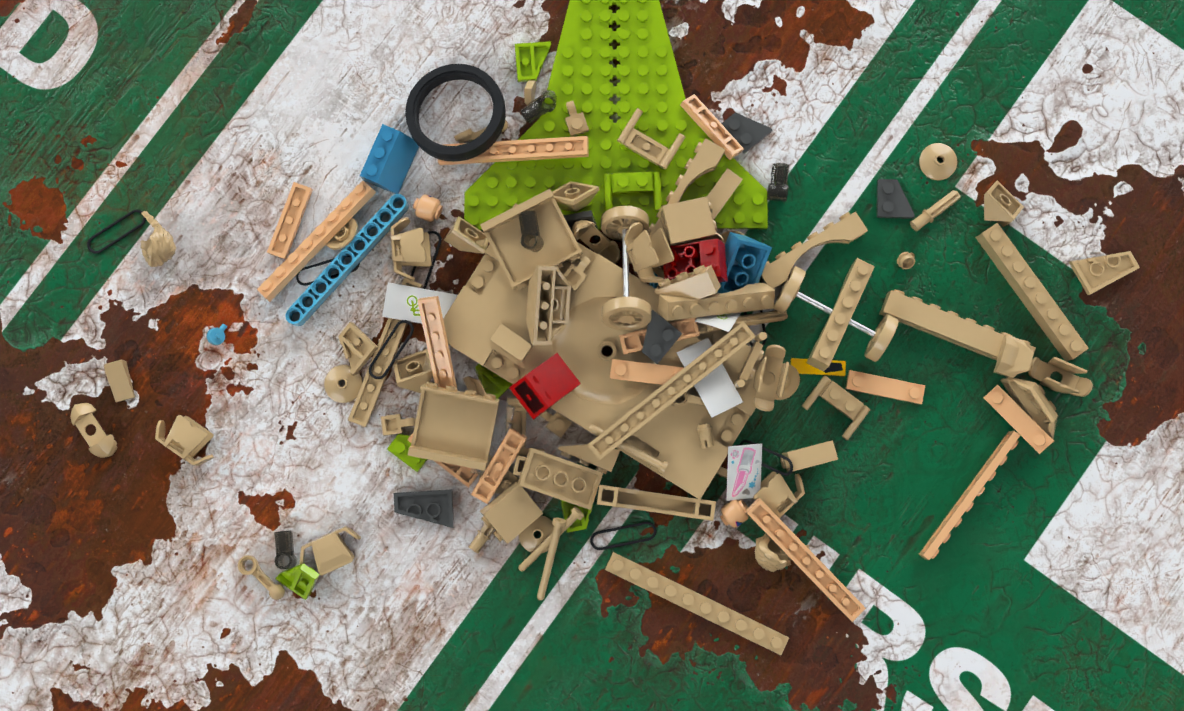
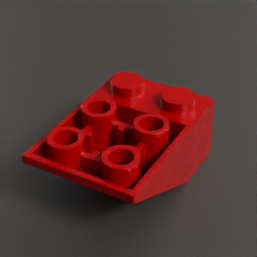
[663,238,728,283]
[509,353,581,420]

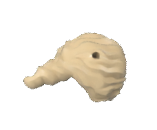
[140,211,176,267]
[754,533,810,572]

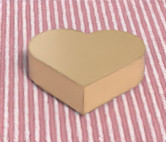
[524,80,536,105]

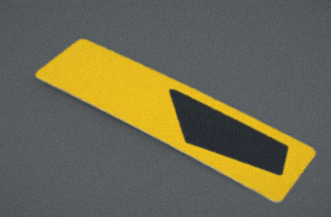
[791,358,846,376]

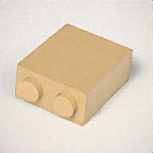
[659,197,717,246]
[780,440,838,472]
[480,481,543,544]

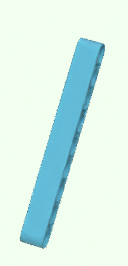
[285,194,409,326]

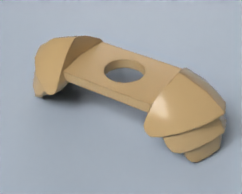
[572,220,621,264]
[70,403,117,458]

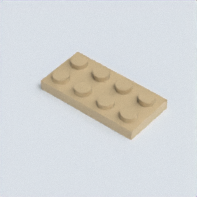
[517,448,603,510]

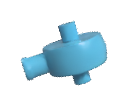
[206,324,227,345]

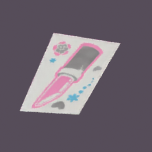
[726,443,762,501]

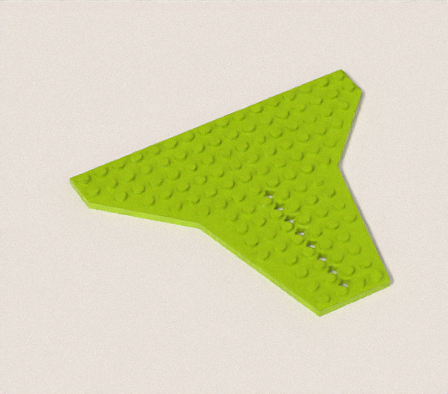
[464,0,768,231]

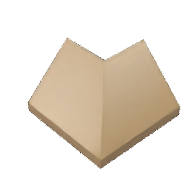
[984,180,1024,227]
[552,181,599,212]
[444,216,489,254]
[393,349,433,393]

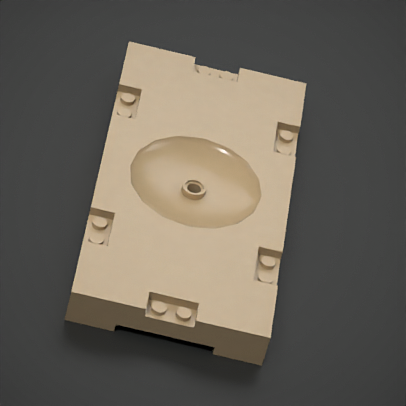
[443,203,775,500]

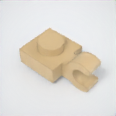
[565,101,589,137]
[563,257,591,291]
[540,411,572,438]
[381,414,416,436]

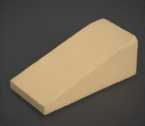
[490,324,533,362]
[104,360,135,402]

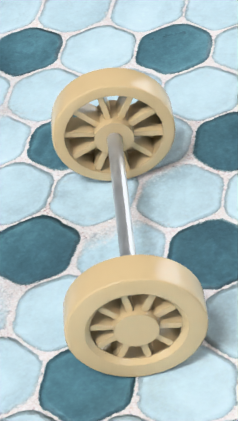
[601,206,652,331]
[774,266,899,362]

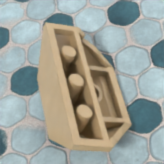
[526,266,571,345]
[1000,377,1058,439]

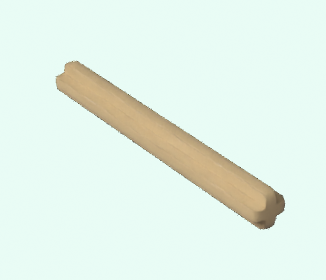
[706,310,788,332]

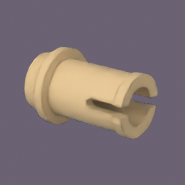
[697,423,713,448]

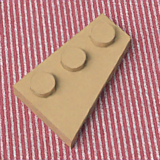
[1069,251,1140,295]

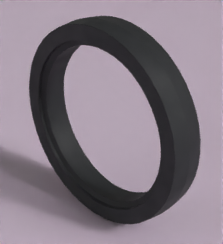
[405,64,506,162]

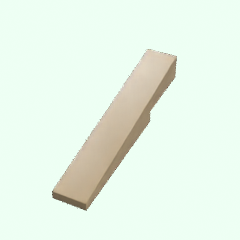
[679,168,743,245]

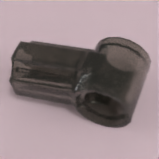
[520,90,557,124]
[767,163,789,202]
[518,211,544,252]
[274,531,297,570]

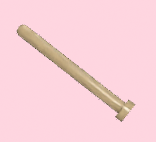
[588,425,669,475]
[518,507,584,572]
[537,518,566,600]

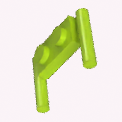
[604,172,662,212]

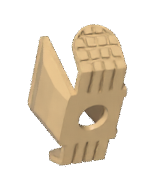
[391,217,432,281]
[624,222,674,283]
[754,345,789,411]
[1028,357,1093,397]
[155,415,214,466]
[750,471,805,519]
[300,526,361,576]

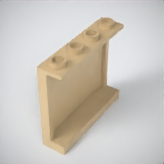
[480,189,583,290]
[408,382,500,471]

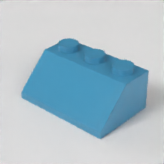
[360,124,419,194]
[718,232,772,293]

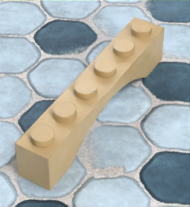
[647,138,726,237]
[760,211,868,289]
[806,258,875,372]
[658,282,775,321]
[597,485,716,521]

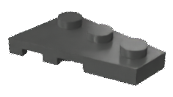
[393,489,454,528]

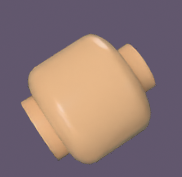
[413,194,443,222]
[720,499,749,528]

